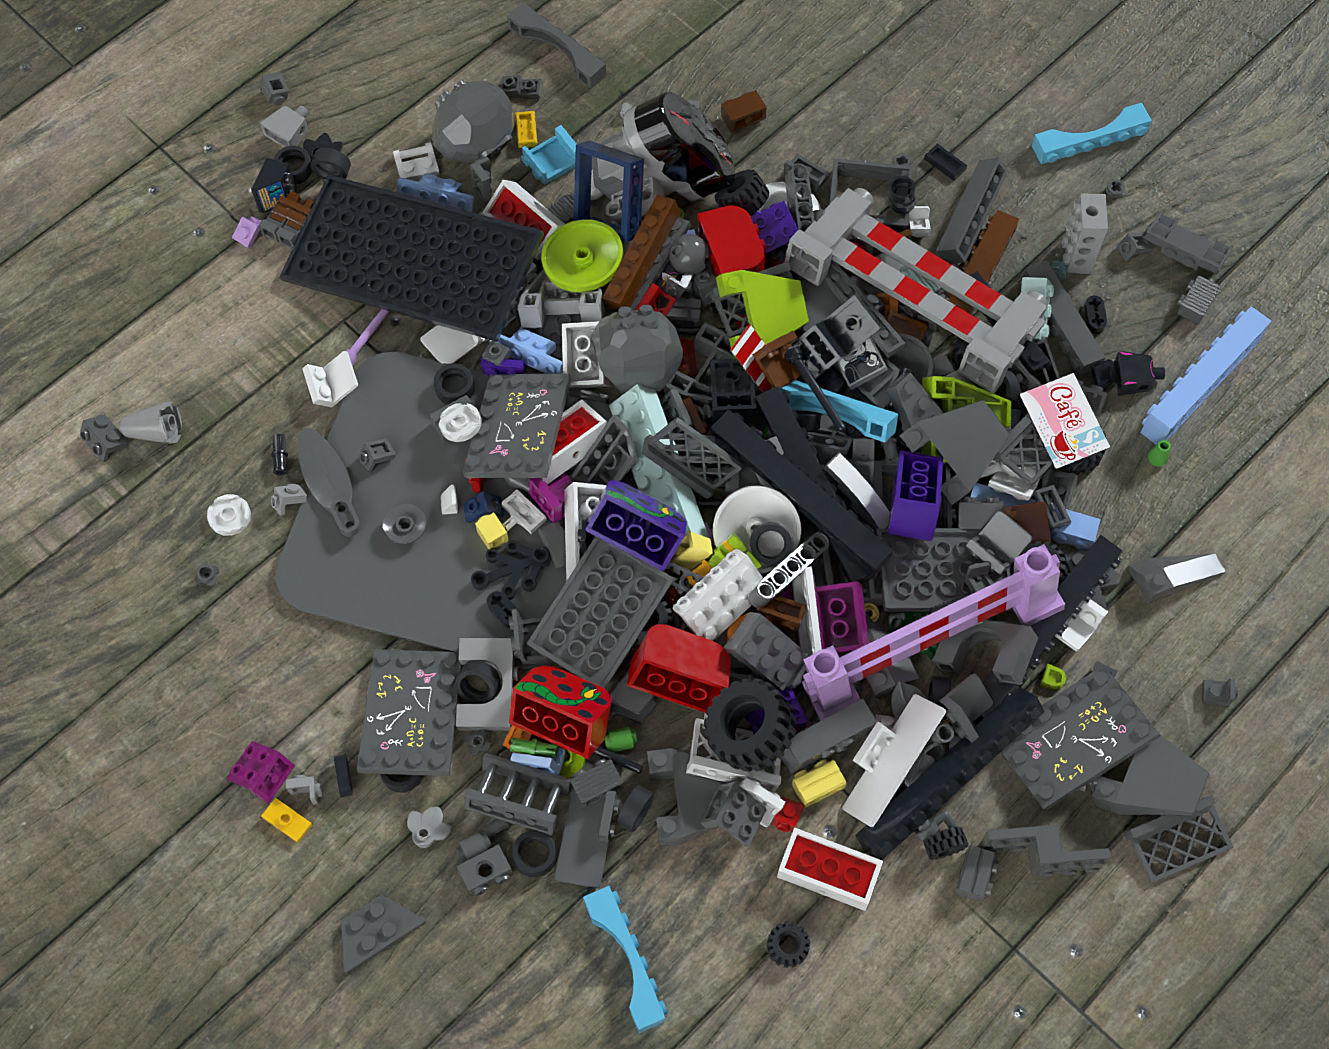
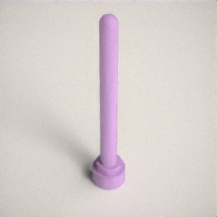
[346,309,390,366]

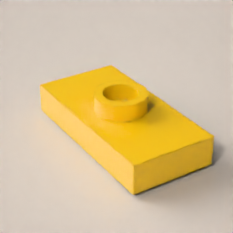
[515,111,538,148]
[261,798,312,843]

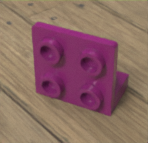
[529,473,573,523]
[227,741,295,803]

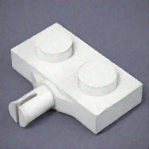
[501,490,547,534]

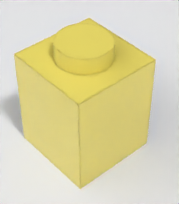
[475,513,509,549]

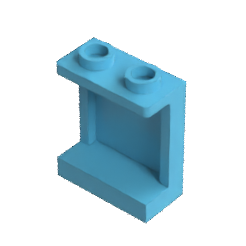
[521,125,576,185]

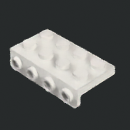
[673,549,763,641]

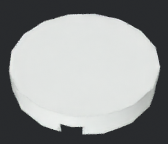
[439,403,482,442]
[207,494,251,536]

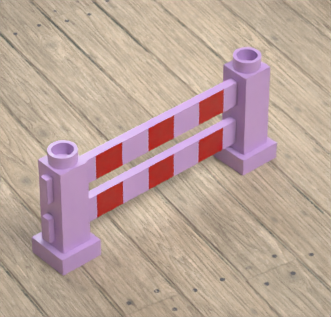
[802,544,1065,721]

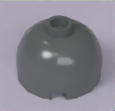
[669,234,709,276]

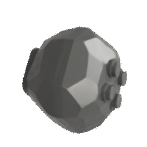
[432,80,514,163]
[592,305,683,394]

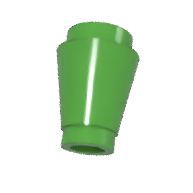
[1148,440,1171,467]

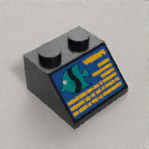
[251,158,297,213]

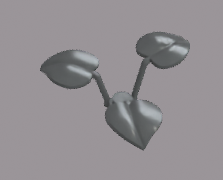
[891,681,976,787]

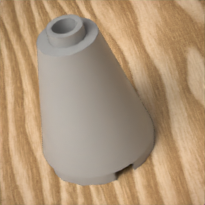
[119,401,182,444]

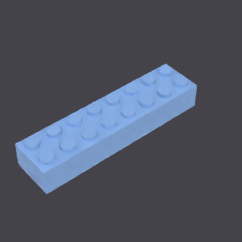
[1140,306,1271,444]

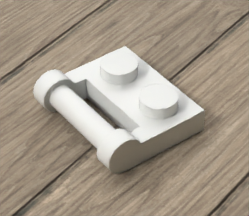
[393,142,440,181]

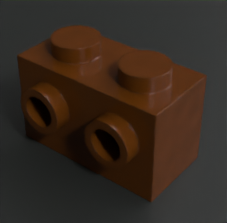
[721,90,767,133]

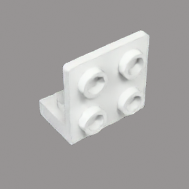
[302,351,358,407]
[988,453,1044,500]
[1057,600,1108,652]

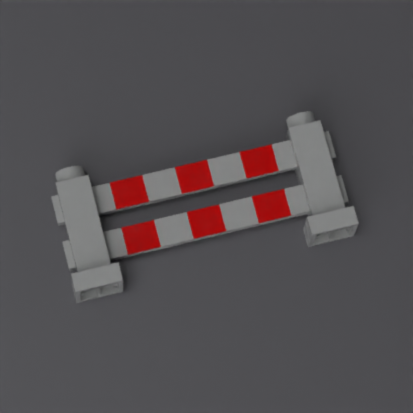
[785,188,1048,394]

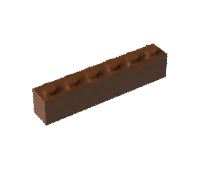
[602,194,680,312]
[946,210,1019,315]

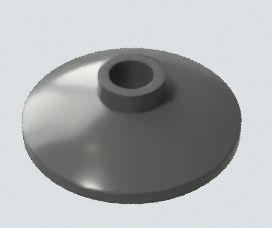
[383,504,426,544]

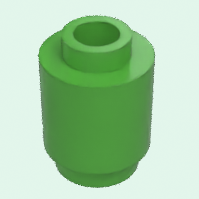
[604,726,637,753]

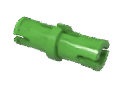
[510,737,558,759]

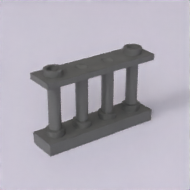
[465,753,571,836]

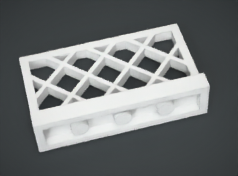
[792,567,822,654]
[686,718,781,792]

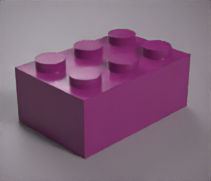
[814,582,869,655]

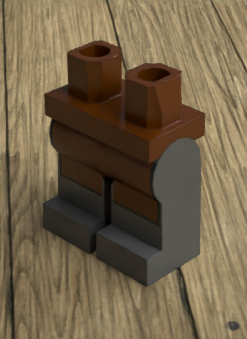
[259,191,314,249]

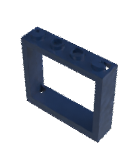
[573,141,644,242]

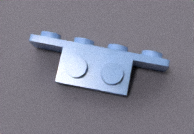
[397,174,474,212]
[490,328,563,374]

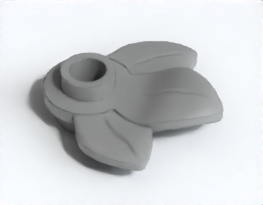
[407,807,452,848]

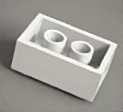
[562,321,610,389]

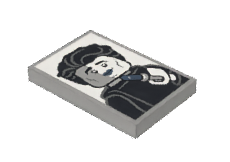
[837,323,888,390]

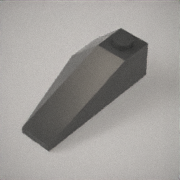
[865,613,919,698]

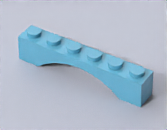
[1032,103,1152,164]
[772,380,898,443]
[583,886,668,1034]

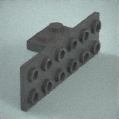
[555,753,625,889]

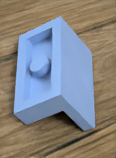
[510,748,566,775]

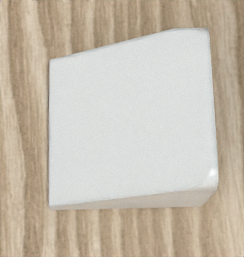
[441,485,458,514]

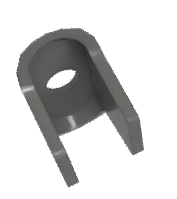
[609,670,656,724]

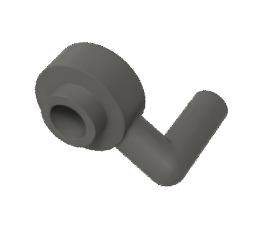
[914,810,958,841]

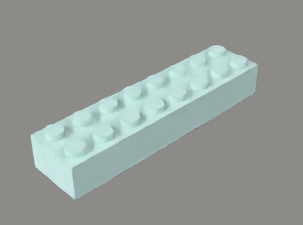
[609,384,708,537]

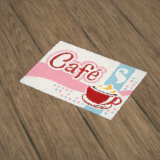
[1020,373,1110,469]

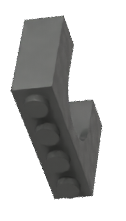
[932,619,1038,685]

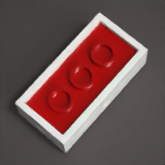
[483,180,565,260]
[540,400,607,484]
[777,828,883,911]

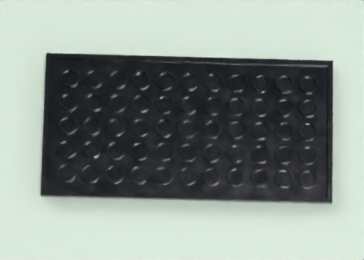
[279,174,544,342]

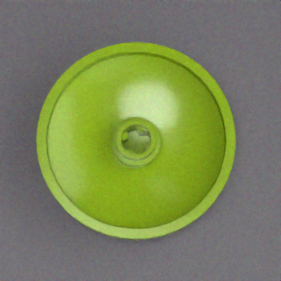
[541,220,624,292]

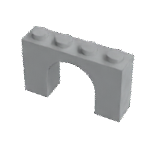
[456,638,518,731]

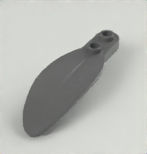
[298,428,361,537]

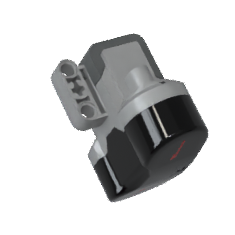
[592,92,735,225]

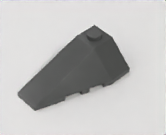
[1127,553,1226,604]

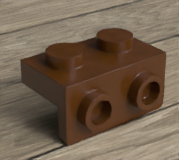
[756,595,807,632]

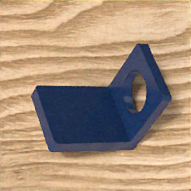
[463,492,504,523]

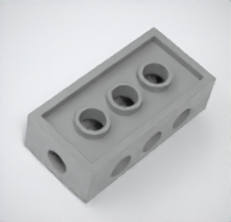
[1062,193,1108,274]

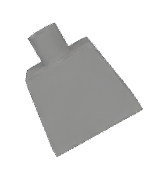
[260,105,309,148]

